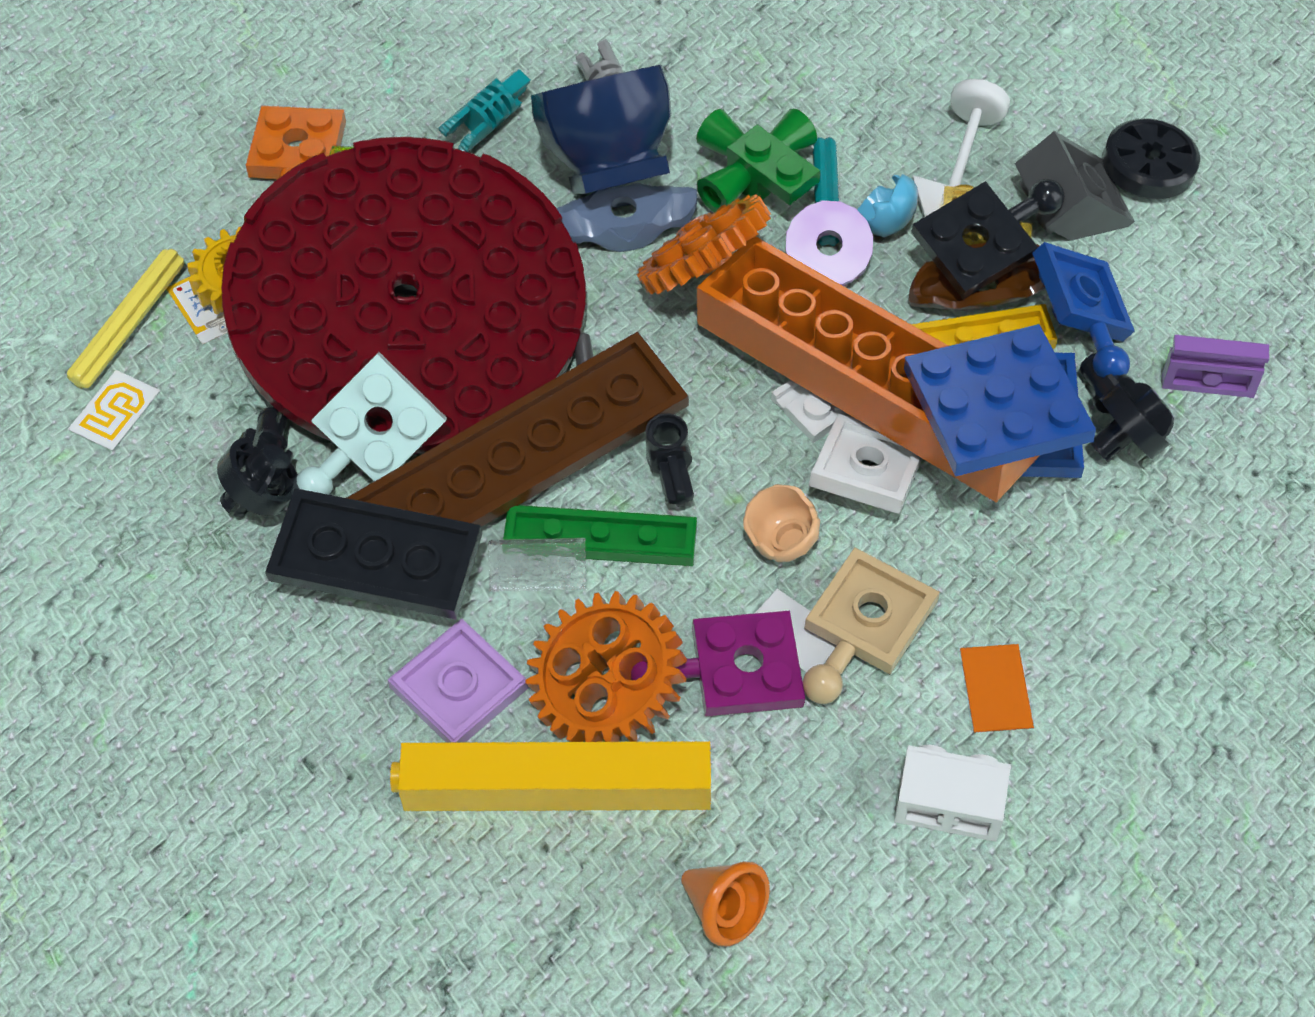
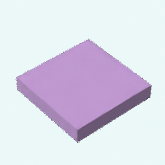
[388,618,529,743]

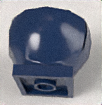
[531,65,672,194]

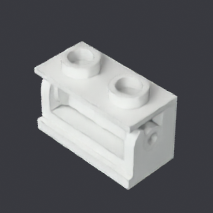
[894,745,1011,842]

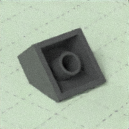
[1015,131,1135,241]

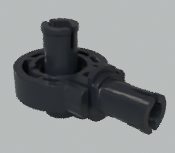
[1079,353,1174,462]
[217,407,299,517]

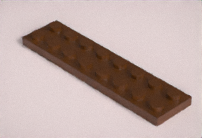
[346,331,689,527]

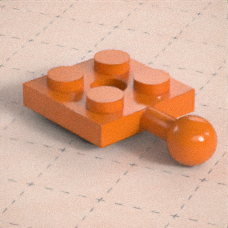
[246,106,346,179]

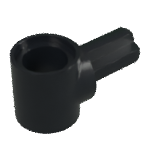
[646,413,694,507]

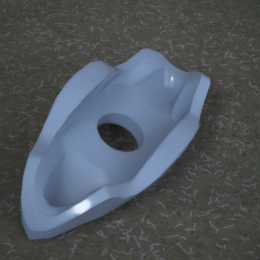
[557,183,698,252]

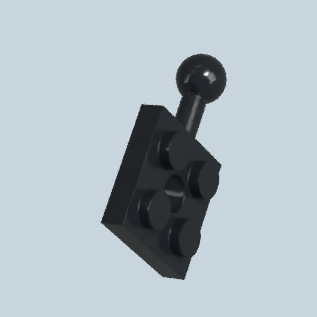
[911,179,1065,299]

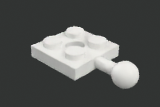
[809,413,922,514]

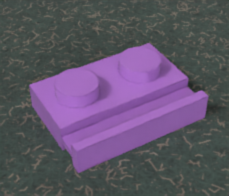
[1162,335,1269,398]

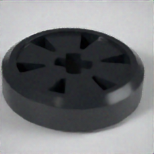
[1102,118,1200,199]

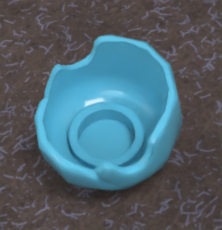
[857,174,918,237]

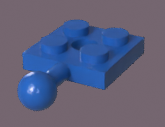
[1033,242,1135,378]

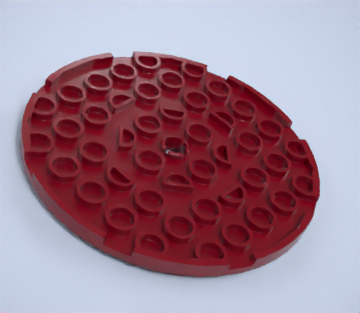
[221,137,586,455]

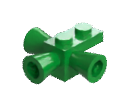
[696,109,820,212]

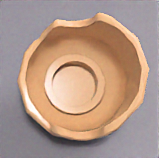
[743,484,820,562]

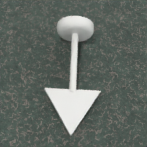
[912,79,1010,217]

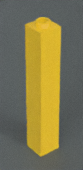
[390,741,711,811]

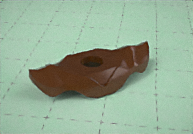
[909,243,1046,310]

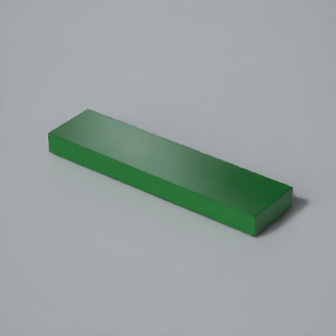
[502,505,697,566]

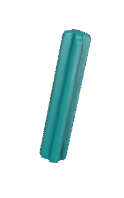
[813,137,840,246]

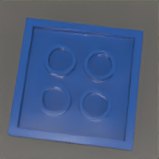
[904,324,1096,477]

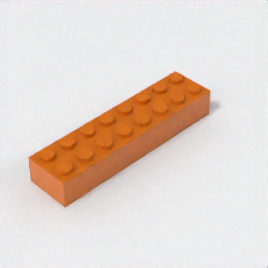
[696,237,1040,503]

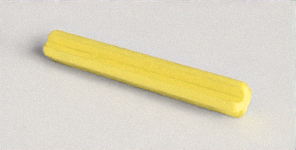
[67,249,184,389]

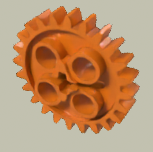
[637,194,771,295]
[525,591,687,742]

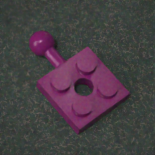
[631,610,805,717]

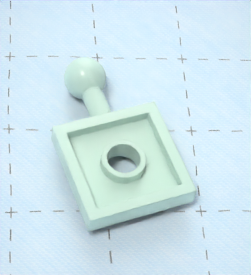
[297,352,447,495]

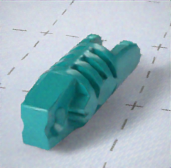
[438,69,531,152]

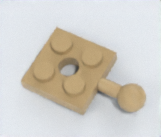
[803,547,940,704]

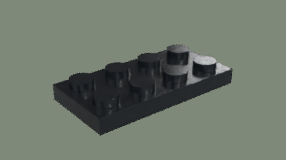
[265,488,482,620]

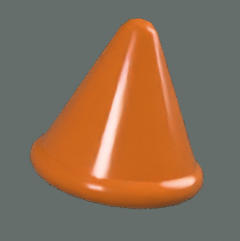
[681,861,770,947]

